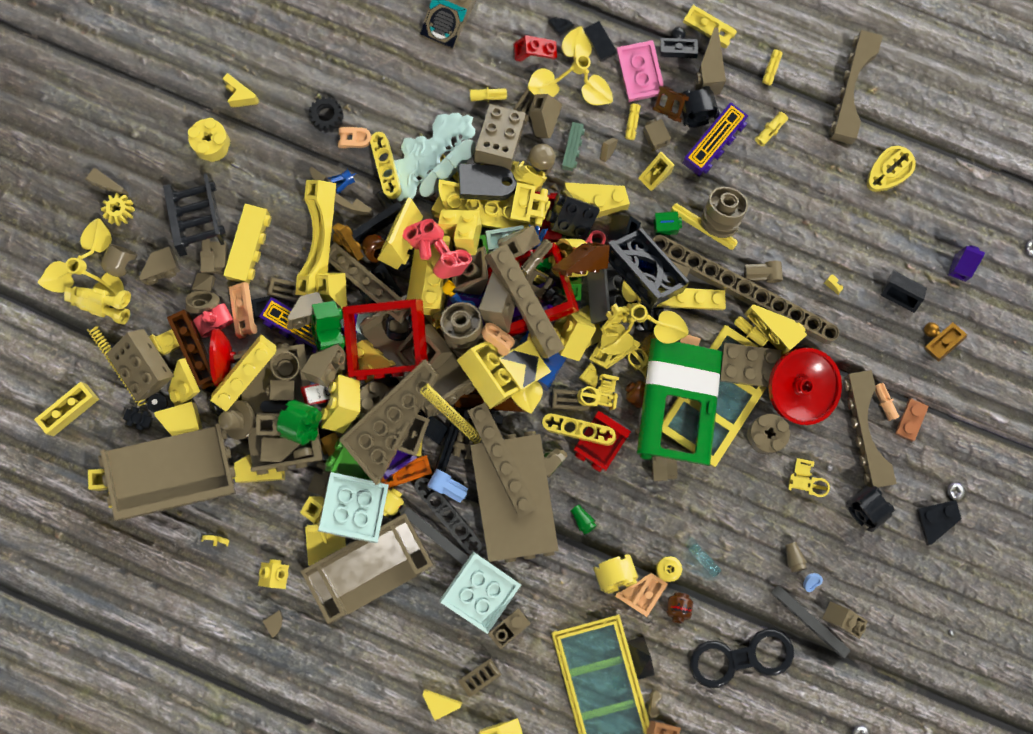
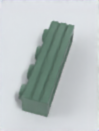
[562,122,585,172]

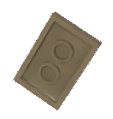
[720,343,782,388]

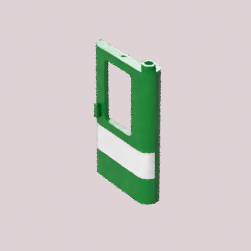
[636,338,723,466]

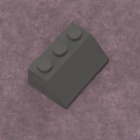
[587,263,626,325]

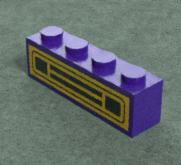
[682,102,748,177]
[259,297,317,354]

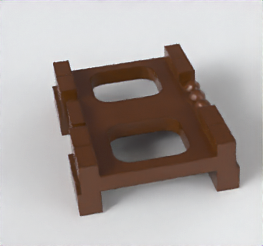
[652,85,689,122]

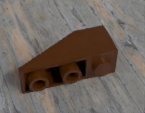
[552,242,610,276]

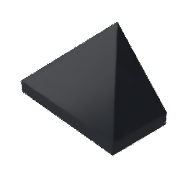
[627,636,655,680]

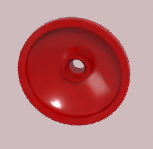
[209,329,236,387]

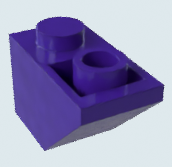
[948,245,985,282]

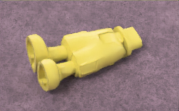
[64,286,131,325]

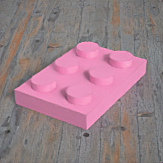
[617,40,665,102]

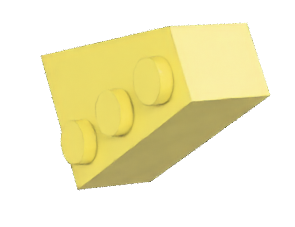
[564,183,630,218]

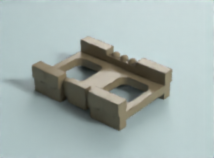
[525,270,555,305]

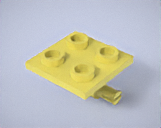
[305,522,346,566]

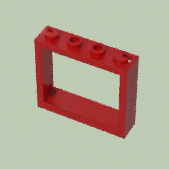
[487,243,579,337]
[342,299,428,380]

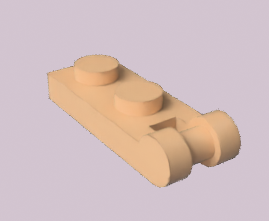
[229,282,258,339]

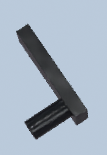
[352,190,402,244]

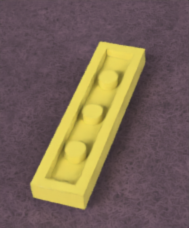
[656,287,726,310]

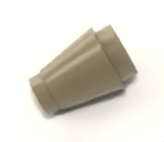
[785,542,807,573]

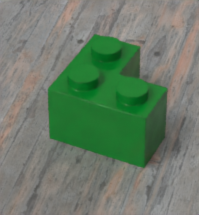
[311,301,346,352]

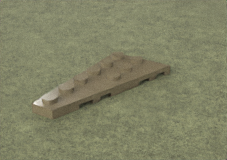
[339,359,439,485]

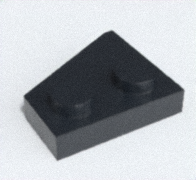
[917,500,962,545]

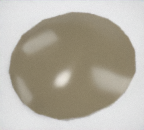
[185,290,220,314]

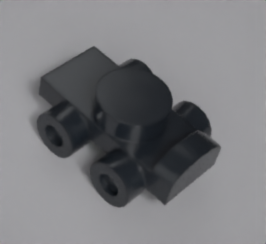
[123,406,153,431]

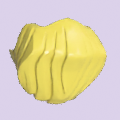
[513,161,547,192]

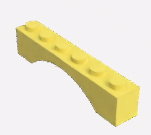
[295,180,336,295]

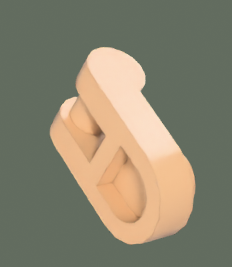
[338,127,371,149]
[481,323,515,356]

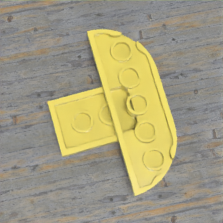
[438,161,551,229]

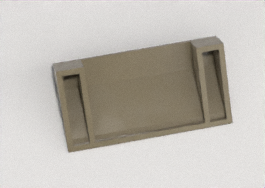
[300,513,435,624]

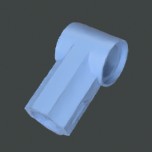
[427,469,468,503]

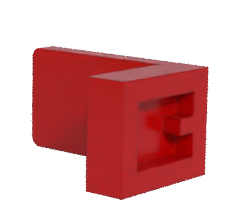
[514,35,557,62]

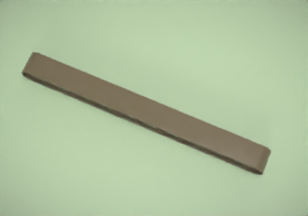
[653,235,839,344]

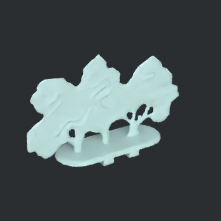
[383,113,476,202]

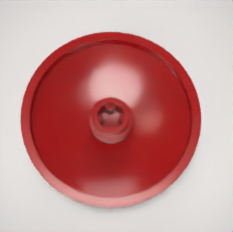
[768,348,842,425]

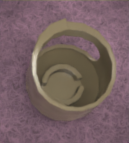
[525,143,556,176]
[101,244,138,277]
[270,351,299,380]

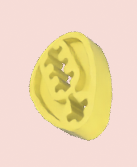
[867,146,915,192]

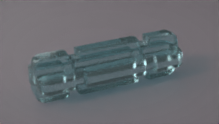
[689,543,721,577]

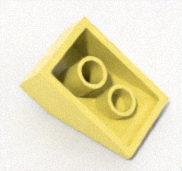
[745,304,807,356]

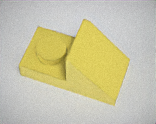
[223,73,259,107]
[149,329,180,356]

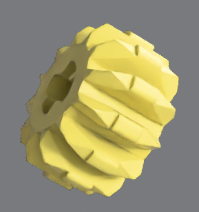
[101,193,135,226]

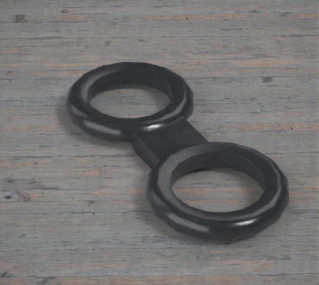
[690,629,794,688]

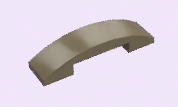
[309,167,374,217]

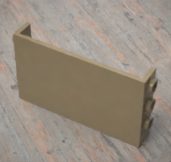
[360,294,475,418]
[233,344,323,475]
[98,423,236,521]
[470,431,559,563]

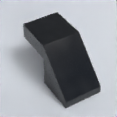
[418,409,448,445]

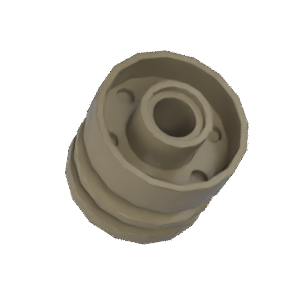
[700,187,748,238]
[440,302,484,354]

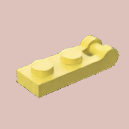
[683,5,737,48]

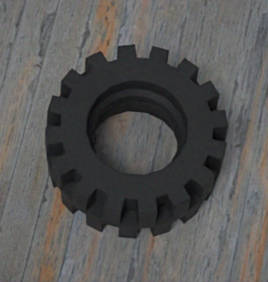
[309,96,344,133]

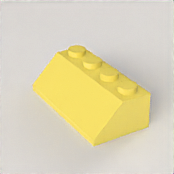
[406,236,454,316]

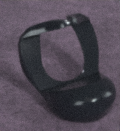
[386,314,413,341]

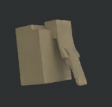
[200,239,228,274]
[651,445,678,482]

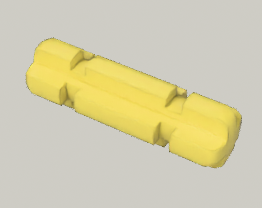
[762,49,783,85]
[625,103,641,140]

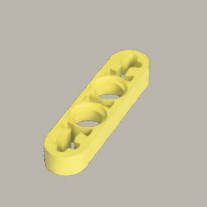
[370,132,402,199]
[542,414,616,446]

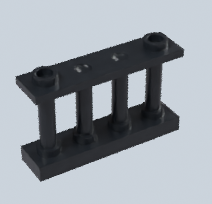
[163,174,226,257]

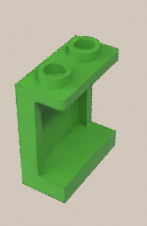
[324,436,372,481]

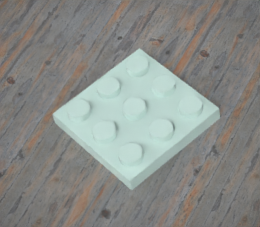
[318,472,389,543]
[439,552,521,634]

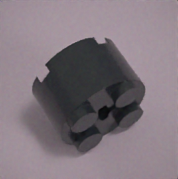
[677,86,720,128]
[847,486,895,532]

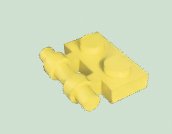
[510,183,549,227]

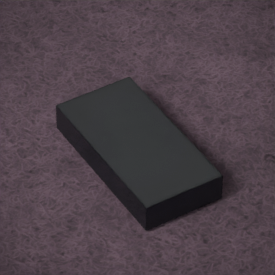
[583,21,617,62]

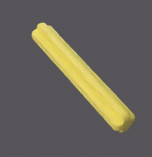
[670,203,738,250]

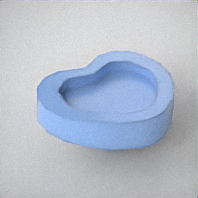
[803,573,823,592]

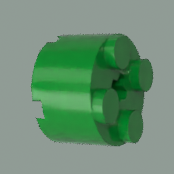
[277,400,322,445]

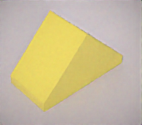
[638,152,674,191]
[423,689,462,721]

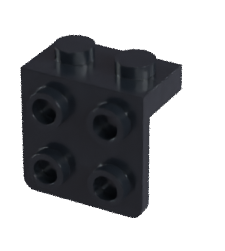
[546,189,600,241]

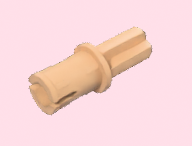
[875,383,900,421]

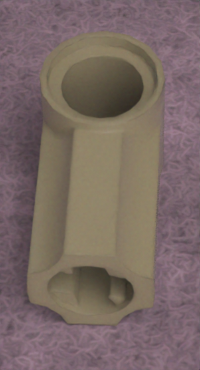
[744,261,783,283]

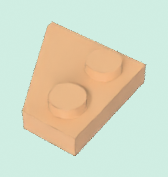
[615,573,668,617]

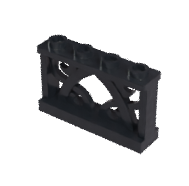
[607,228,689,310]

